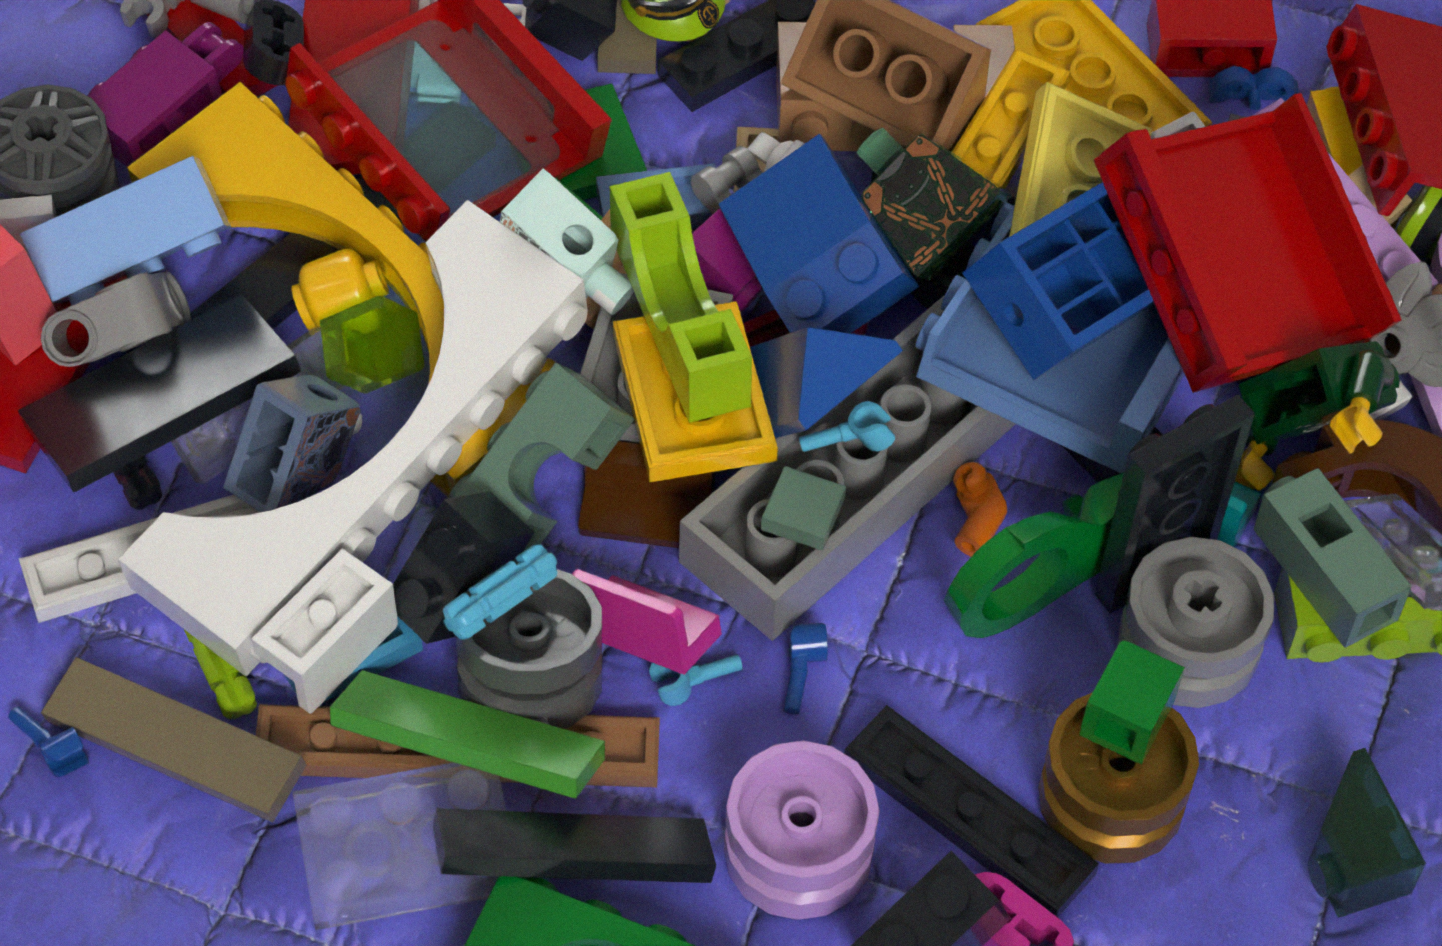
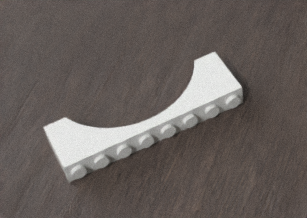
[118,200,588,677]

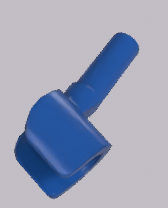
[783,623,828,714]
[8,706,89,777]

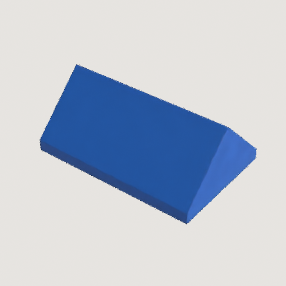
[750,327,903,438]

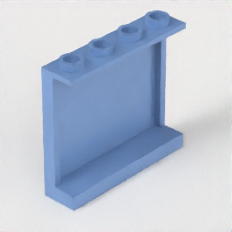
[915,202,1185,473]

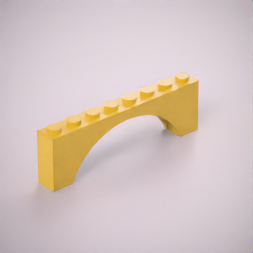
[127,82,555,498]

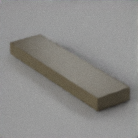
[41,657,307,823]

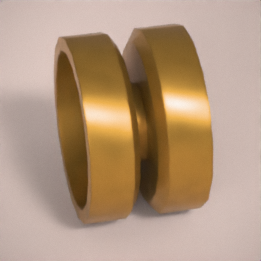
[1038,693,1199,864]

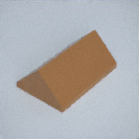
[780,0,991,162]

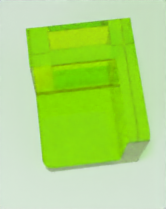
[320,296,424,394]

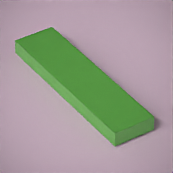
[330,670,605,799]

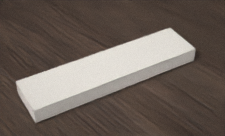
[19,495,260,623]

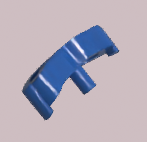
[1208,66,1299,110]

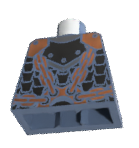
[223,374,362,512]

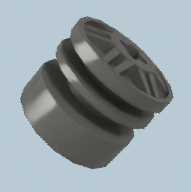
[0,84,120,216]

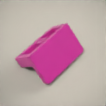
[572,569,722,675]

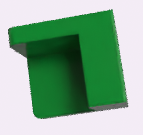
[1079,641,1185,765]

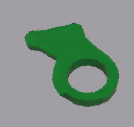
[944,472,1124,638]

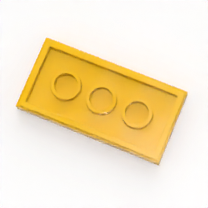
[976,0,1212,132]

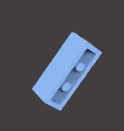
[19,156,231,306]

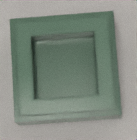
[761,466,846,551]

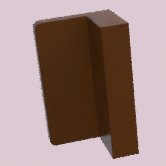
[578,441,715,548]

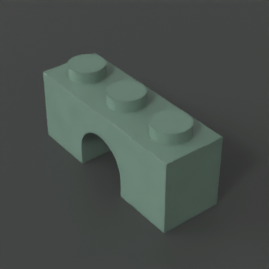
[449,362,635,565]

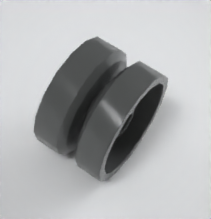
[456,570,602,729]

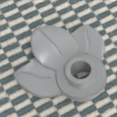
[1368,262,1442,387]

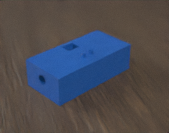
[962,182,1155,380]

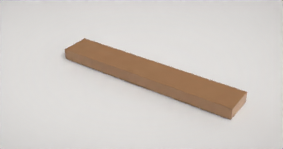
[255,704,660,788]

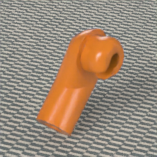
[953,462,1007,557]

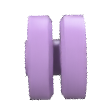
[724,740,880,920]

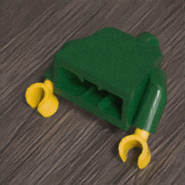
[1235,341,1400,491]

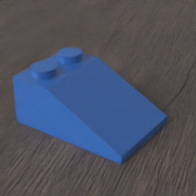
[718,134,920,333]

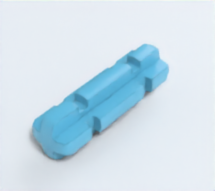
[443,545,557,640]

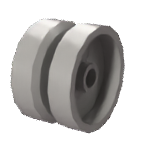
[1118,537,1274,708]

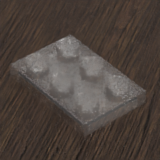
[292,762,506,930]

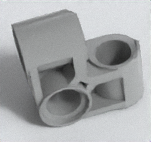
[41,271,191,367]

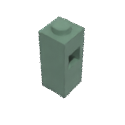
[1253,468,1412,648]

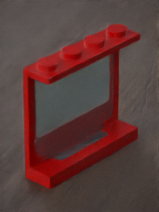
[285,0,612,242]

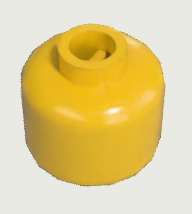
[292,248,389,338]

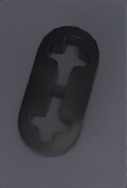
[243,0,304,86]

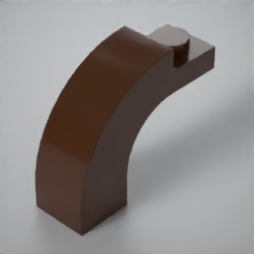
[1272,419,1442,555]

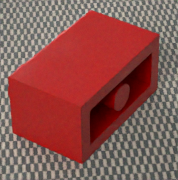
[1147,0,1277,77]

